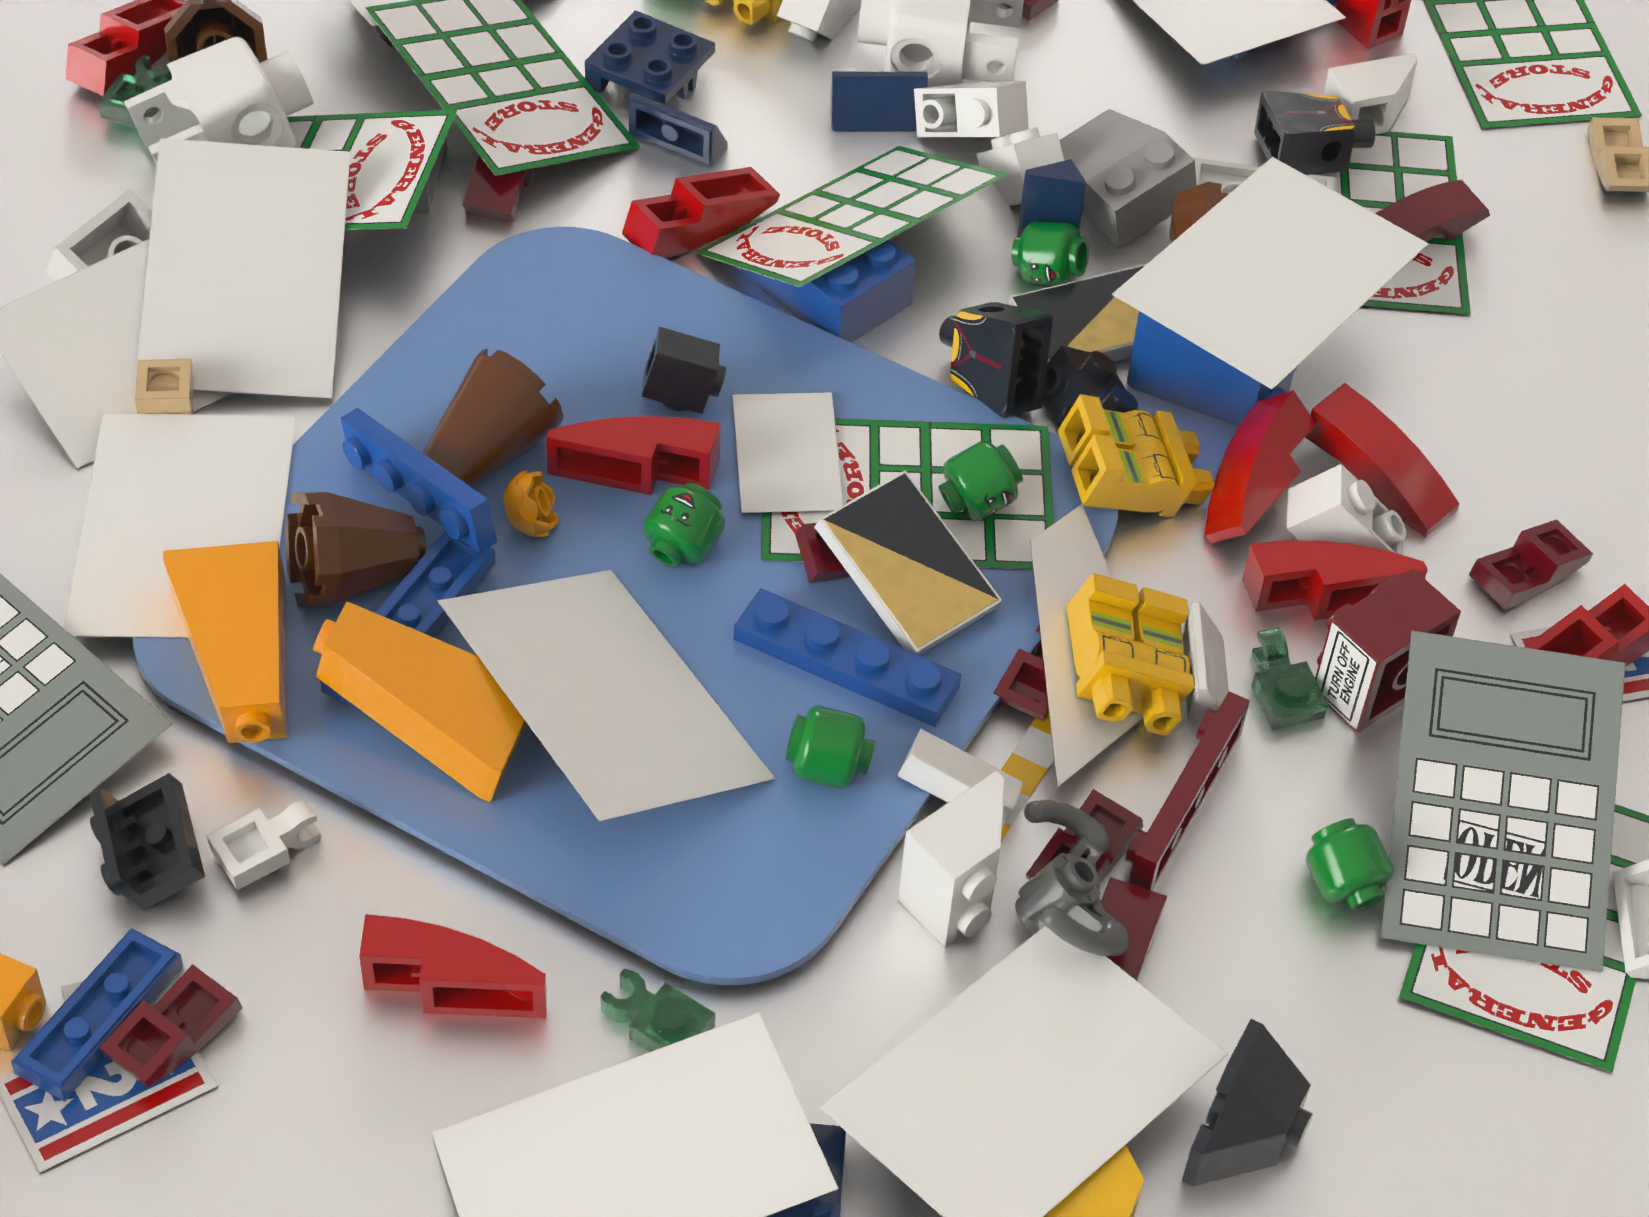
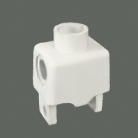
[858,0,1024,87]
[124,37,314,164]

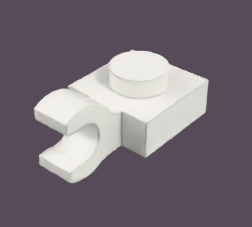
[206,800,322,890]

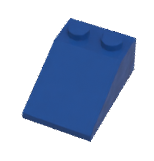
[737,239,916,342]

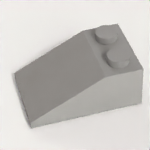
[1059,109,1197,249]

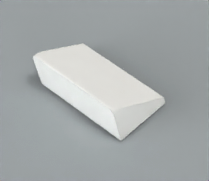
[1182,601,1229,724]
[897,729,1023,827]

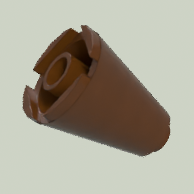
[422,348,564,488]

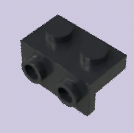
[1043,345,1138,443]
[89,773,205,910]

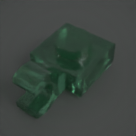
[1251,627,1328,730]

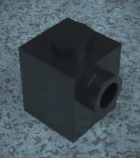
[641,326,726,414]

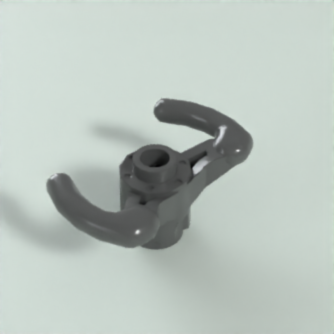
[1015,800,1129,956]

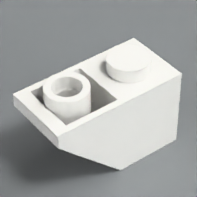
[1324,53,1418,134]
[914,81,1029,137]
[977,127,1064,206]
[1287,464,1406,555]

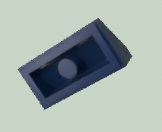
[830,71,928,131]
[629,92,728,166]
[1017,159,1086,236]

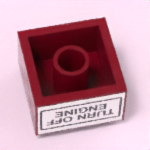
[1312,569,1461,733]

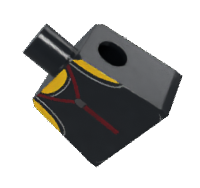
[1254,91,1375,175]
[939,302,1054,418]

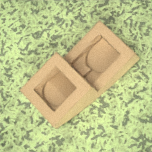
[1587,117,1649,192]
[135,358,193,414]

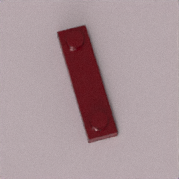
[1125,691,1250,891]

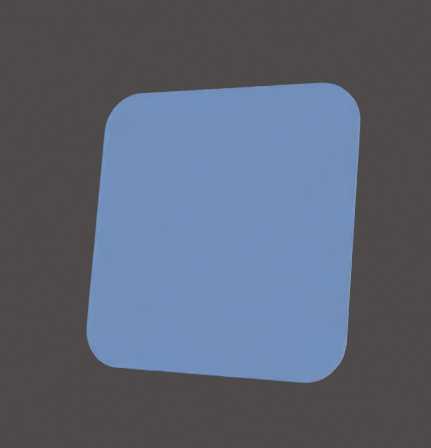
[133,227,1118,985]

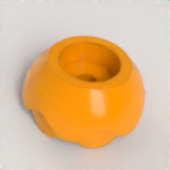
[503,469,559,537]

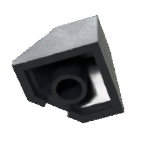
[1182,1019,1313,1186]

